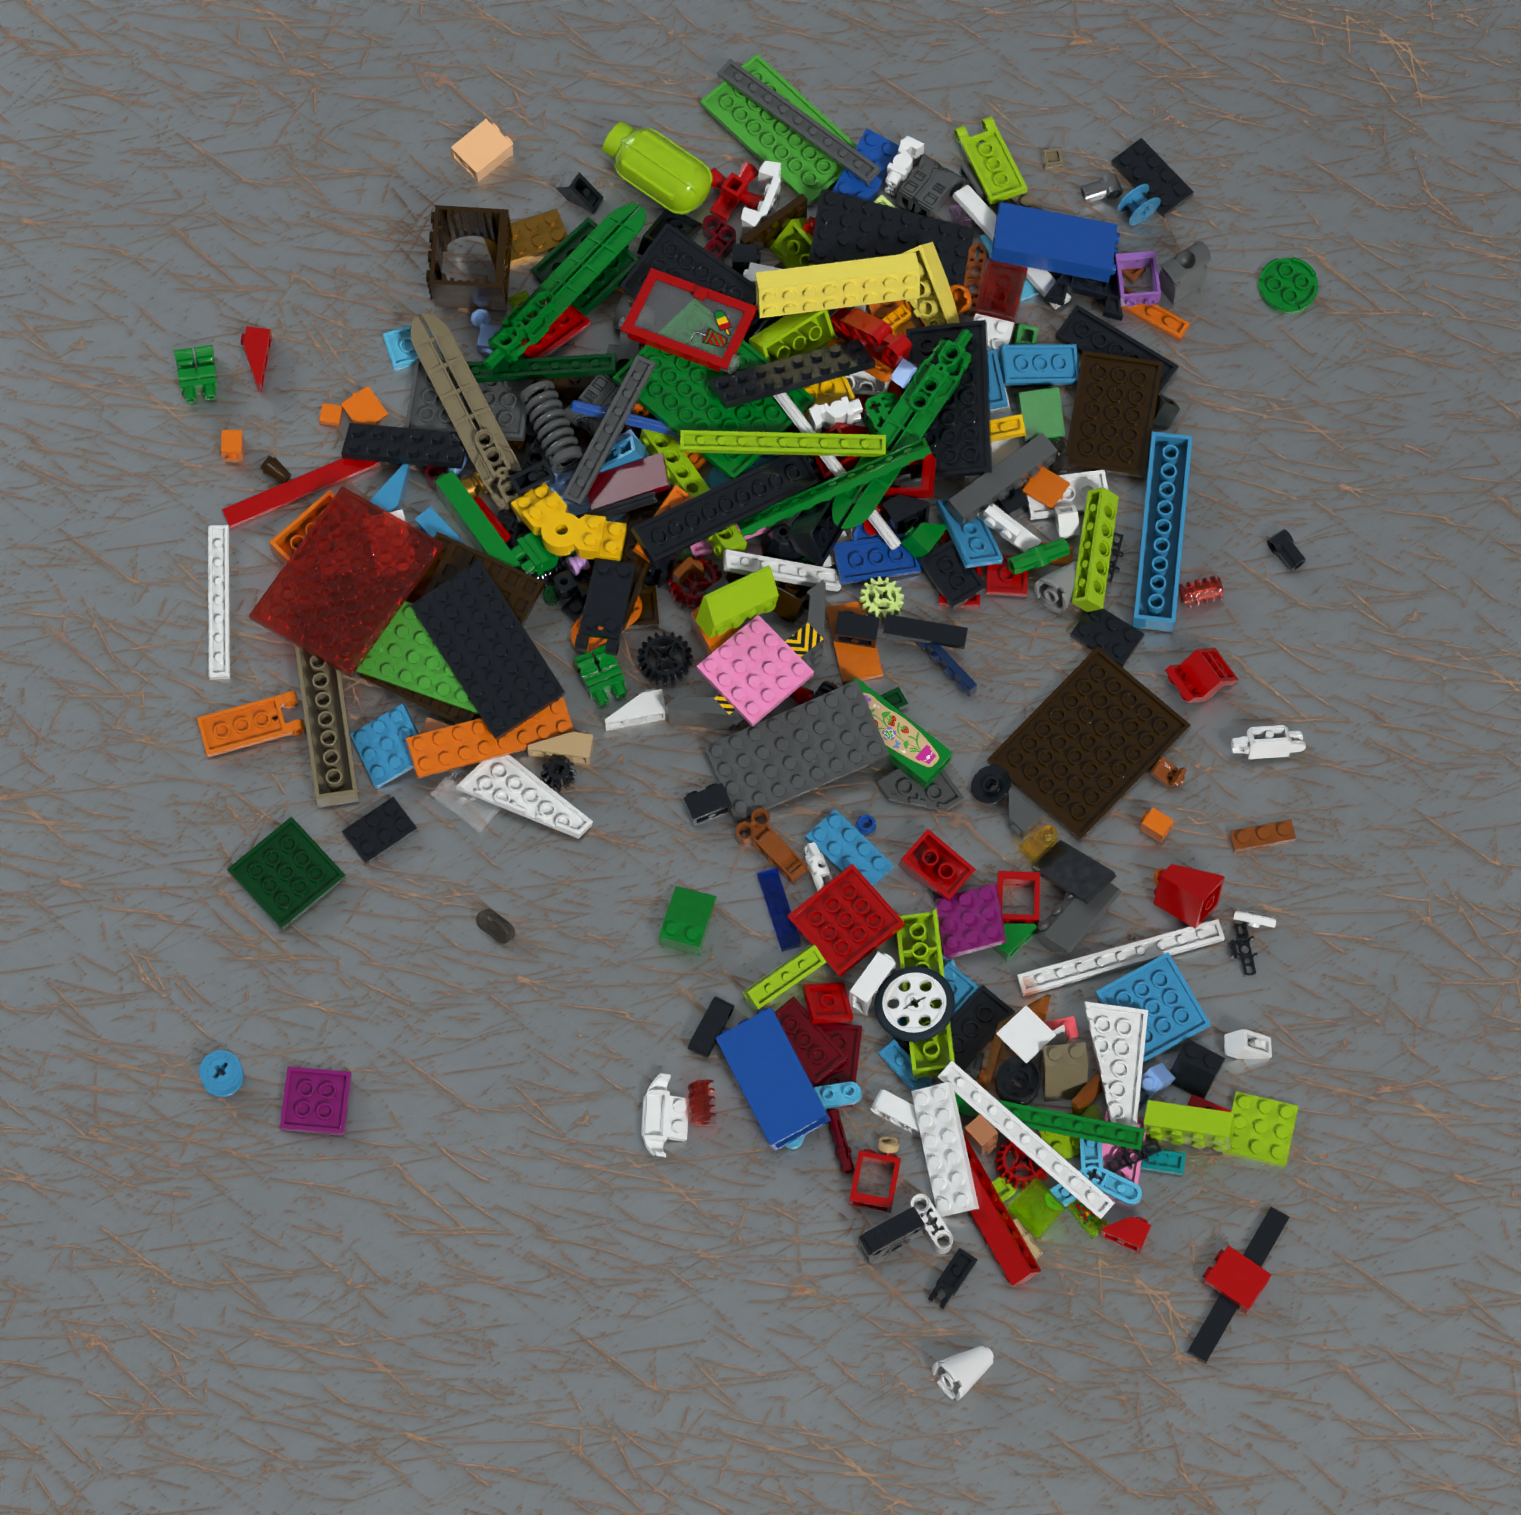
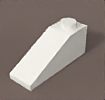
[605,688,666,731]

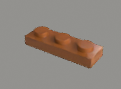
[1229,819,1296,853]

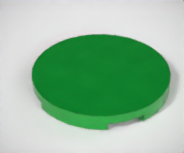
[1258,257,1318,313]

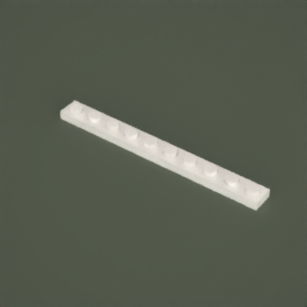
[1017,919,1225,997]
[938,1061,1115,1220]

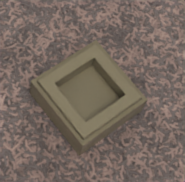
[1041,147,1065,170]

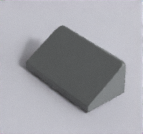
[959,162,987,201]

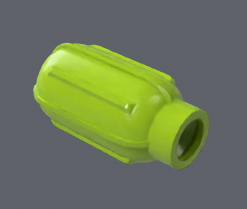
[602,121,713,215]

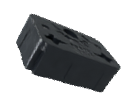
[858,1207,926,1264]

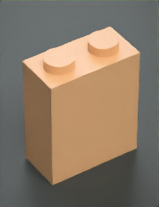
[451,119,513,182]

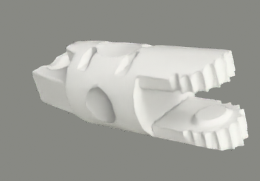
[804,842,833,891]

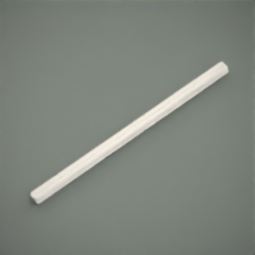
[774,392,901,550]

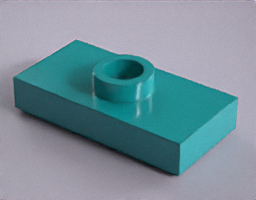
[1140,1148,1186,1176]

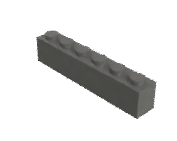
[946,432,1058,526]

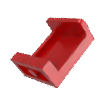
[1202,1245,1272,1314]

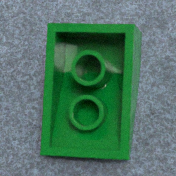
[659,886,717,955]

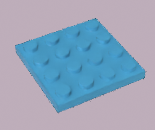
[1095,952,1211,1063]

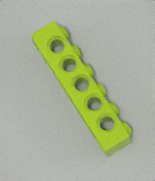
[1071,487,1119,612]

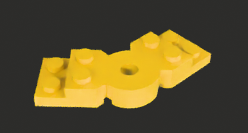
[511,483,627,562]

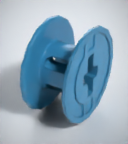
[1117,184,1161,226]
[199,1050,244,1097]

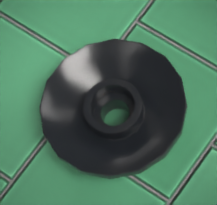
[971,765,1011,805]

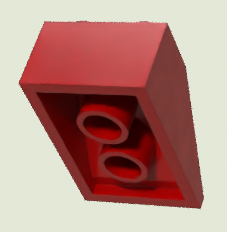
[898,829,976,901]

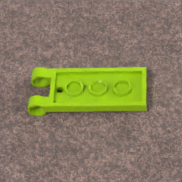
[954,116,1028,205]

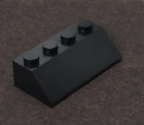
[788,484,850,566]

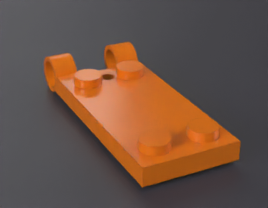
[197,691,306,758]

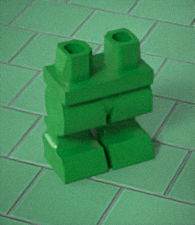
[173,345,218,403]
[511,532,574,576]
[573,645,626,707]

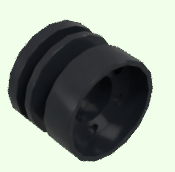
[995,1056,1041,1105]

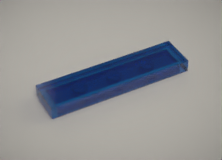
[757,868,802,952]

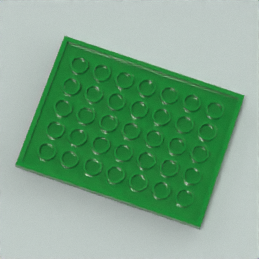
[612,299,816,480]

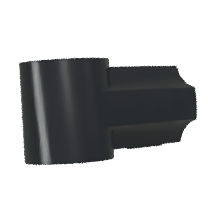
[1267,529,1306,571]

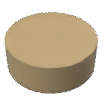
[878,1136,900,1153]

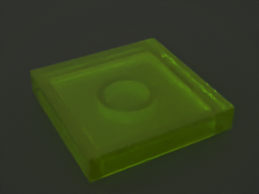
[1008,1178,1067,1239]

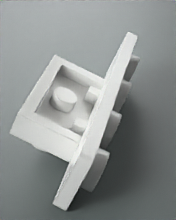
[977,504,1041,553]

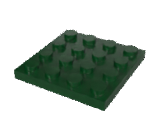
[531,217,639,318]
[227,816,346,931]

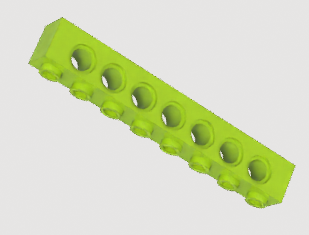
[639,429,747,562]

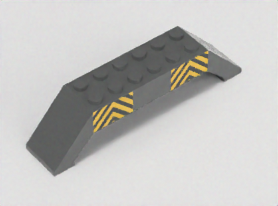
[665,580,826,730]

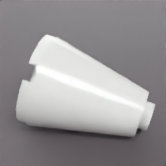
[932,1346,994,1401]

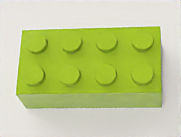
[749,310,836,362]
[1144,1100,1235,1152]

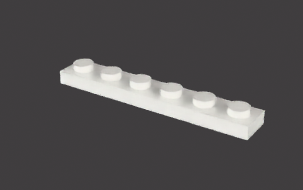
[723,549,841,592]

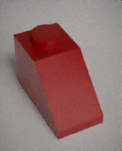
[1100,1216,1151,1253]

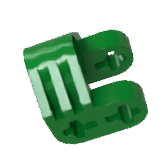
[863,392,899,435]

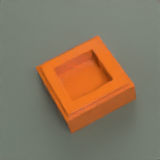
[319,403,343,427]

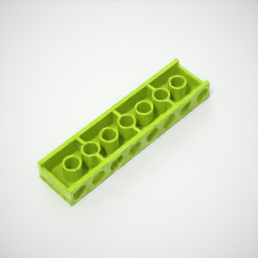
[897,909,955,1079]

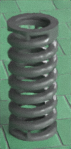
[520,381,584,474]

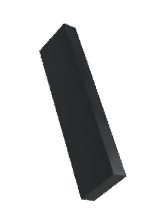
[883,614,968,649]

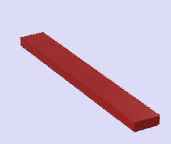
[222,459,380,529]

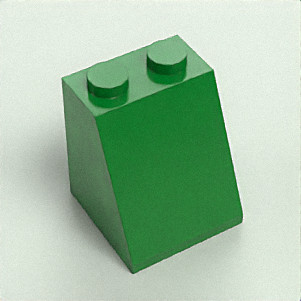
[1014,387,1065,442]

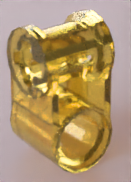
[1019,825,1058,864]

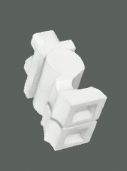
[885,136,924,196]
[808,396,863,433]

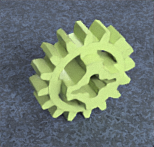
[859,576,904,621]

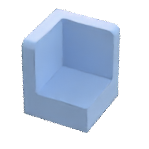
[890,358,917,389]

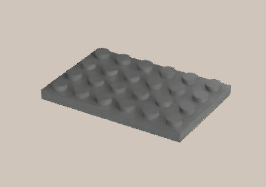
[404,358,534,441]

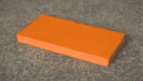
[825,601,883,684]

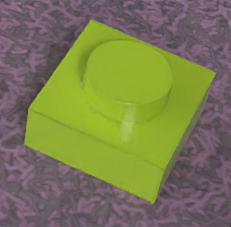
[992,1177,1016,1202]

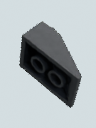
[637,209,703,256]

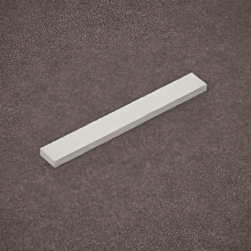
[952,185,1071,309]
[208,525,230,680]

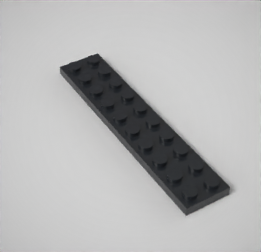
[631,455,821,565]

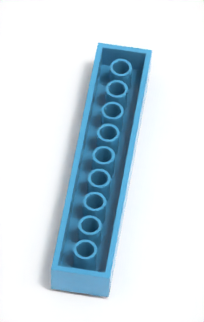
[1132,432,1193,632]

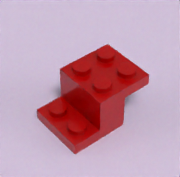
[1165,648,1239,703]

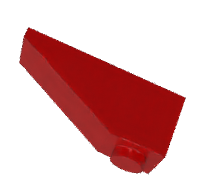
[240,326,272,392]

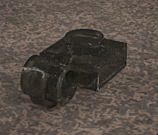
[1049,438,1069,475]

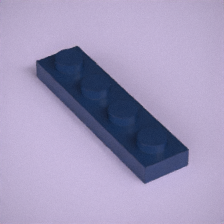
[915,641,977,697]

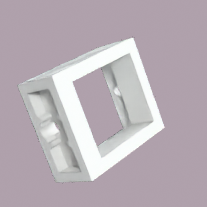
[849,952,896,1017]

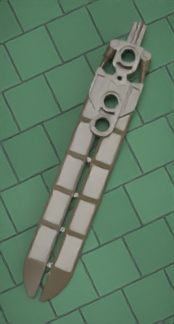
[411,313,523,522]

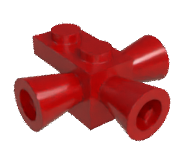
[710,162,765,223]

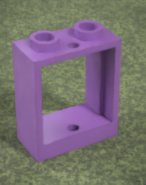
[1114,251,1161,307]

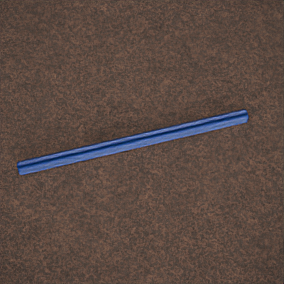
[571,400,769,458]

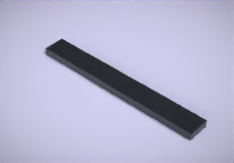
[1187,1207,1290,1364]

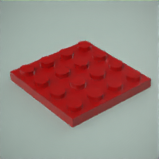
[787,864,905,978]

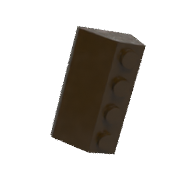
[725,552,812,623]

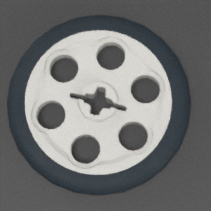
[874,966,955,1042]

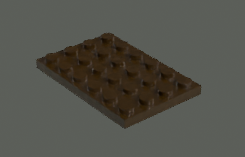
[1064,351,1163,478]

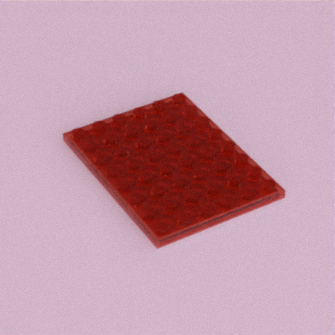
[249,486,444,677]

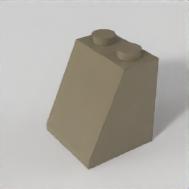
[1039,1042,1088,1102]

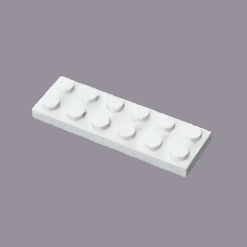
[911,1082,979,1217]

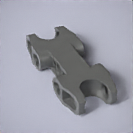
[607,293,656,377]

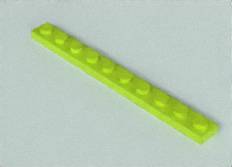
[680,430,886,457]

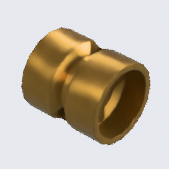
[459,470,494,499]

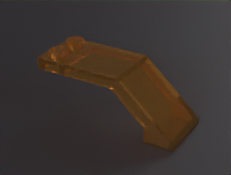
[978,994,1051,1093]

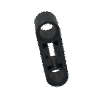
[687,996,735,1059]

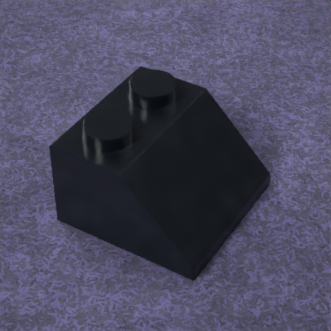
[881,494,930,535]
[1170,1038,1225,1099]

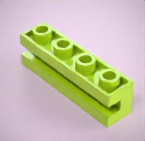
[741,945,826,1011]

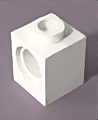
[1054,505,1080,538]

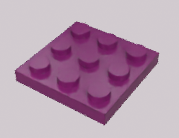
[935,883,1007,959]
[280,1066,352,1136]

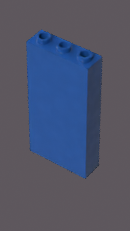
[991,202,1120,282]
[716,1007,831,1151]

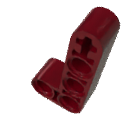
[703,215,736,261]

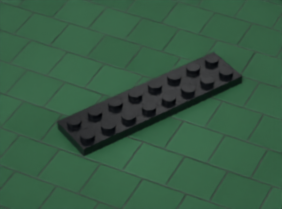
[709,338,875,409]

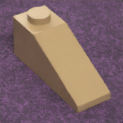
[528,731,594,765]

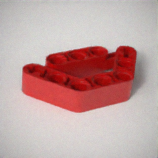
[830,307,912,370]

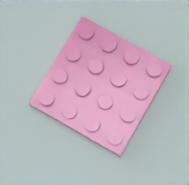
[696,615,814,727]

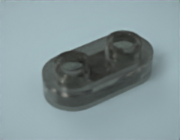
[476,909,515,944]

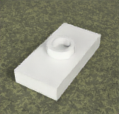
[1233,908,1276,928]

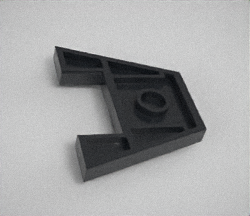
[1044,274,1123,321]

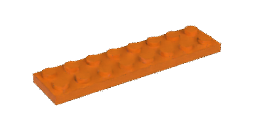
[405,697,574,779]

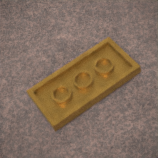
[483,208,568,270]

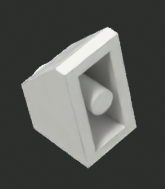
[1224,1029,1272,1059]

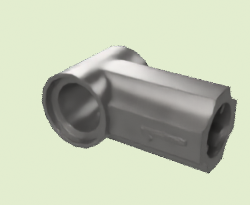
[1080,173,1123,203]

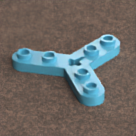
[785,1082,862,1150]
[1046,1139,1142,1210]

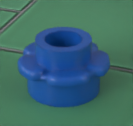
[856,814,876,835]

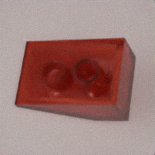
[975,259,1028,326]

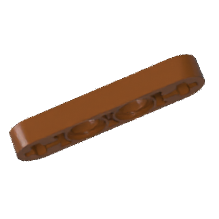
[964,243,987,317]

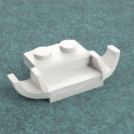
[641,1073,689,1158]

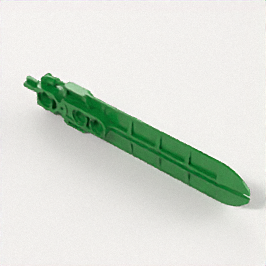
[483,203,646,370]
[832,329,973,530]

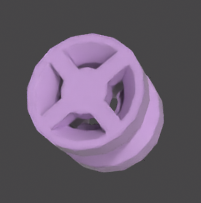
[566,554,590,576]

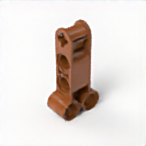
[735,808,810,885]

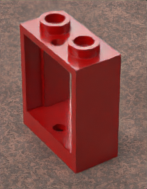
[884,453,936,499]
[997,871,1040,927]
[849,1149,901,1213]

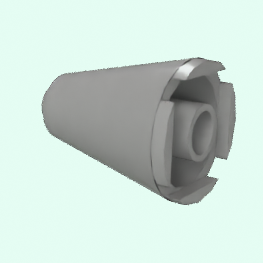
[1034,560,1078,613]

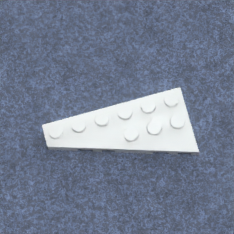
[457,755,593,839]
[1084,1001,1148,1127]

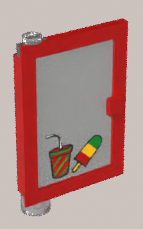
[618,268,758,374]

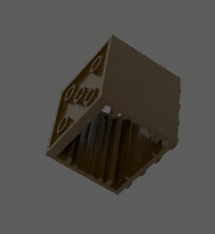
[426,205,513,311]

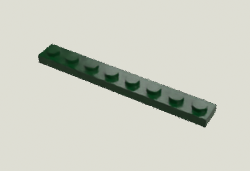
[467,353,617,383]

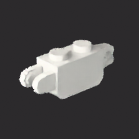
[1231,725,1306,759]

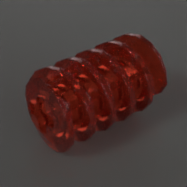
[1178,576,1224,608]
[688,1079,717,1127]

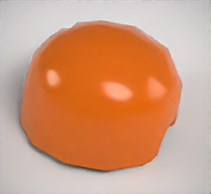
[950,284,972,315]

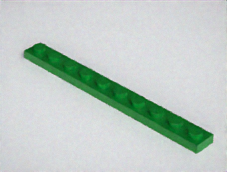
[738,437,932,537]
[955,1093,1145,1151]

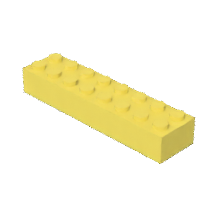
[755,252,920,318]

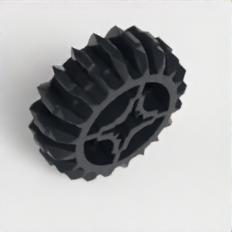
[637,631,693,686]

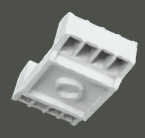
[741,161,781,237]

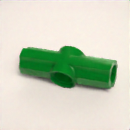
[1007,538,1070,575]

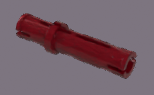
[827,1109,855,1174]

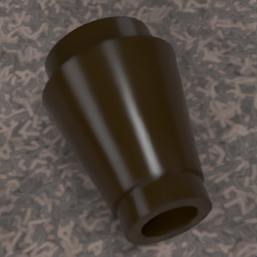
[260,456,292,483]

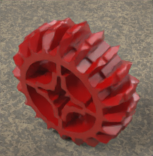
[668,555,722,609]
[994,1138,1048,1191]

